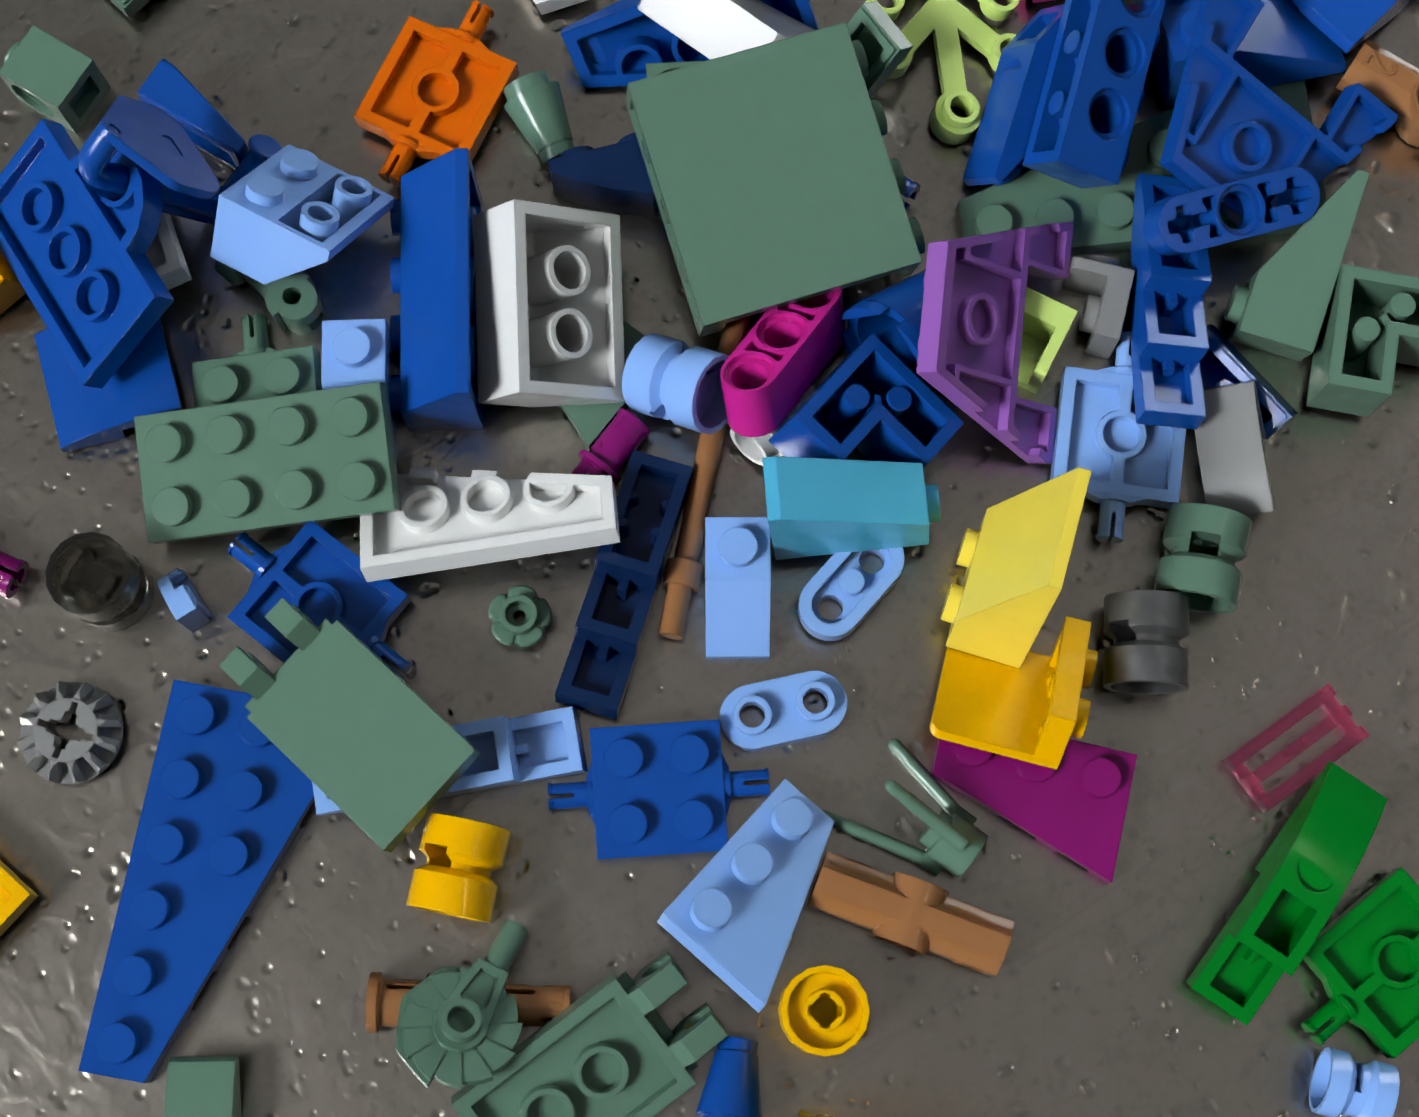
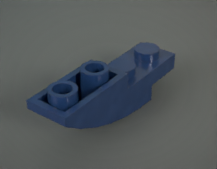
[547,132,661,217]

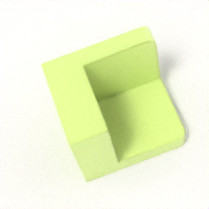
[1018,287,1078,394]

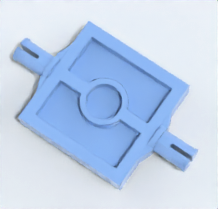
[1050,331,1186,543]

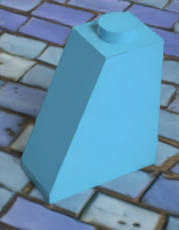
[762,456,941,560]

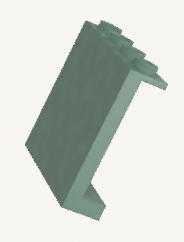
[625,22,925,337]

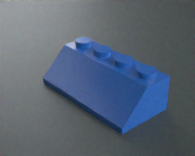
[390,148,484,432]

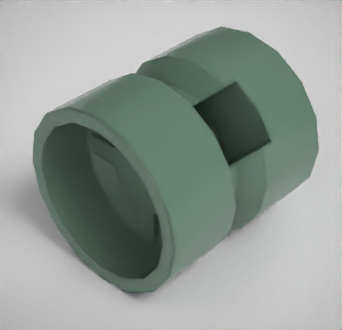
[1153,503,1252,614]

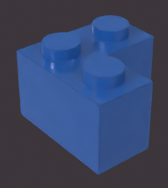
[768,333,964,467]

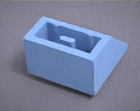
[210,144,395,284]

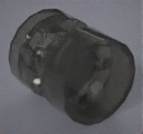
[45,532,155,632]

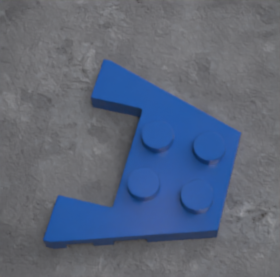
[1160,0,1399,237]

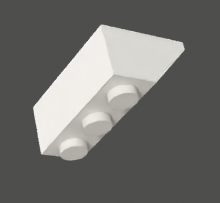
[473,199,625,407]

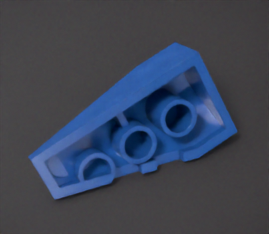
[561,0,820,88]

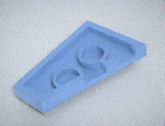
[657,779,835,1013]

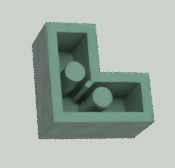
[1306,264,1419,417]

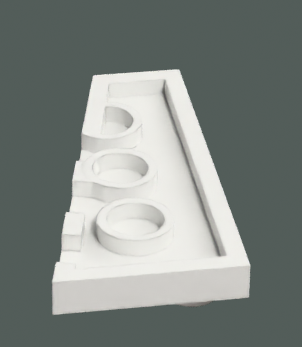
[360,467,620,582]

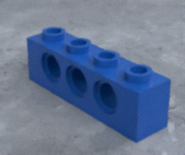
[1023,0,1166,189]

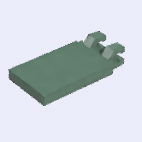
[219,597,482,853]
[451,951,728,1117]

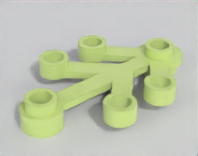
[865,0,1020,145]

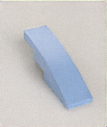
[312,706,588,816]

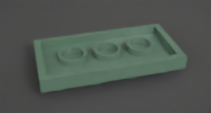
[134,382,402,544]

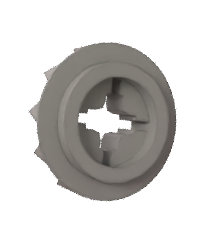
[16,681,123,784]

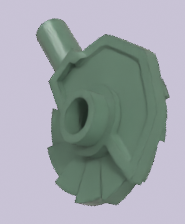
[396,920,529,1090]

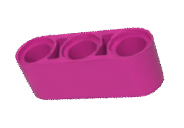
[720,289,845,437]

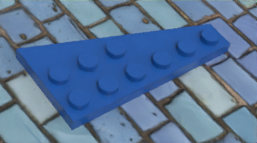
[78,680,314,1083]

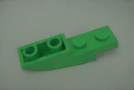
[1186,761,1388,1026]

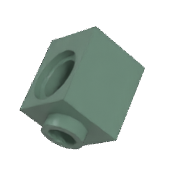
[0,25,110,134]

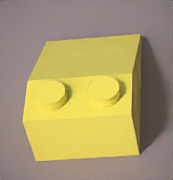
[940,467,1092,669]

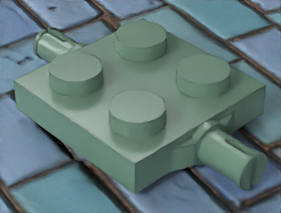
[192,313,322,408]

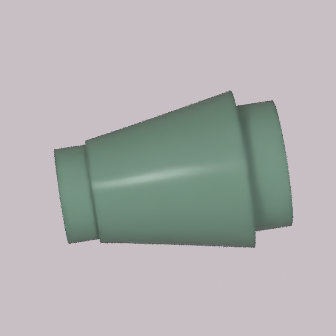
[503,70,575,167]

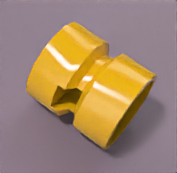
[406,813,511,923]
[778,965,870,1057]

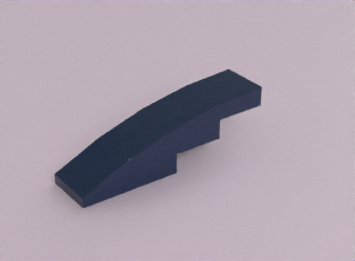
[555,450,694,720]

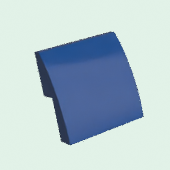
[34,318,183,452]

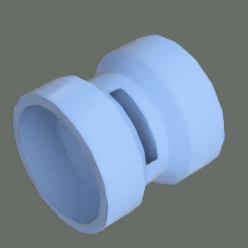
[1309,1047,1400,1117]

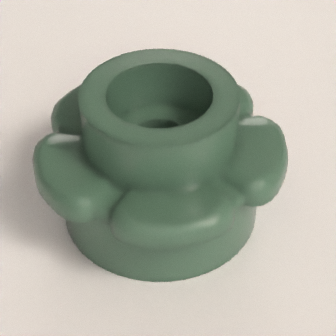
[488,585,551,648]

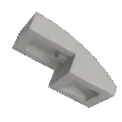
[1194,380,1276,516]

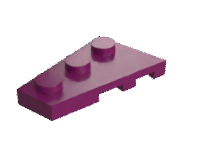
[931,739,1137,884]

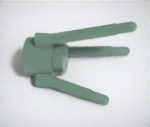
[822,738,988,878]

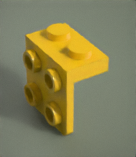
[930,616,1098,770]

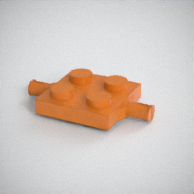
[354,0,519,187]

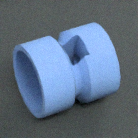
[622,333,730,434]

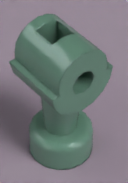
[215,260,327,336]

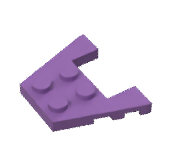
[916,221,1074,464]

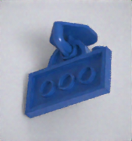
[0,96,282,389]

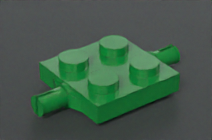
[1301,867,1419,1059]

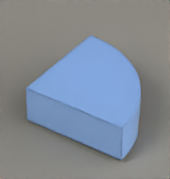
[157,568,212,633]

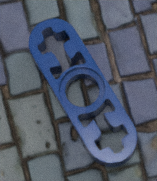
[1143,167,1320,256]

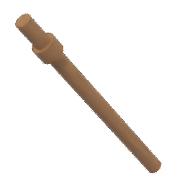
[658,316,750,640]

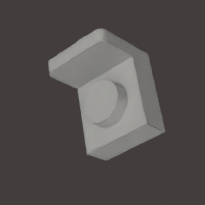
[1062,255,1135,359]

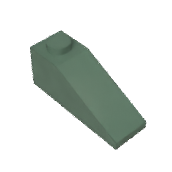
[1224,169,1370,362]

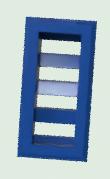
[137,59,249,170]

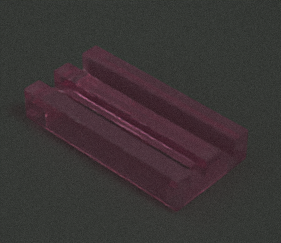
[1222,683,1370,813]

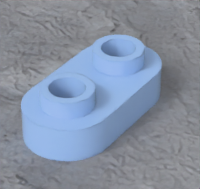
[798,547,905,641]
[720,671,847,752]

